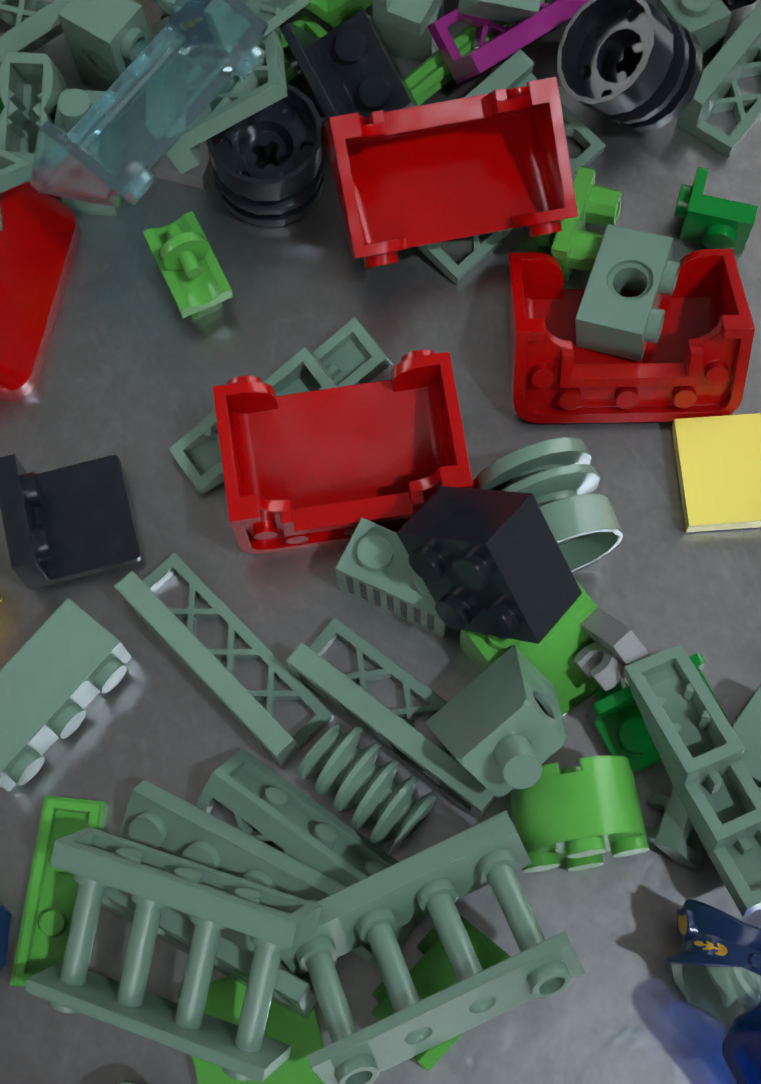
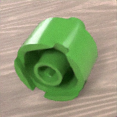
[509,755,650,873]

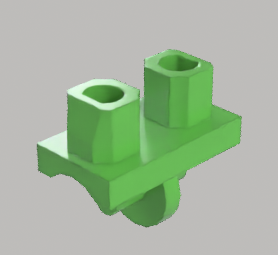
[535,166,622,281]
[142,210,233,319]

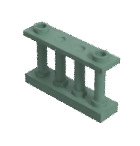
[281,810,585,1084]
[25,827,322,1082]

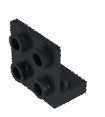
[280,9,418,123]
[0,454,142,590]

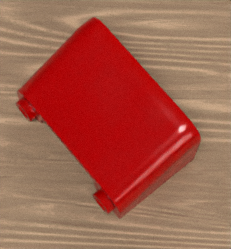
[322,76,578,268]
[508,249,755,424]
[212,350,473,554]

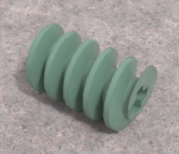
[297,723,437,857]

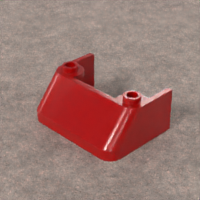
[0,181,81,402]

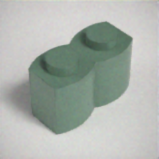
[0,51,67,180]

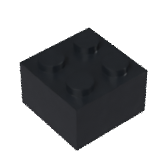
[397,486,582,644]

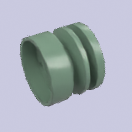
[473,437,624,572]

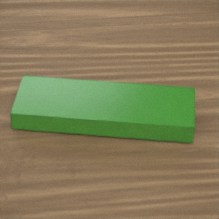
[10,795,109,987]

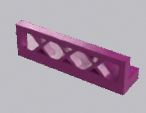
[427,0,589,84]

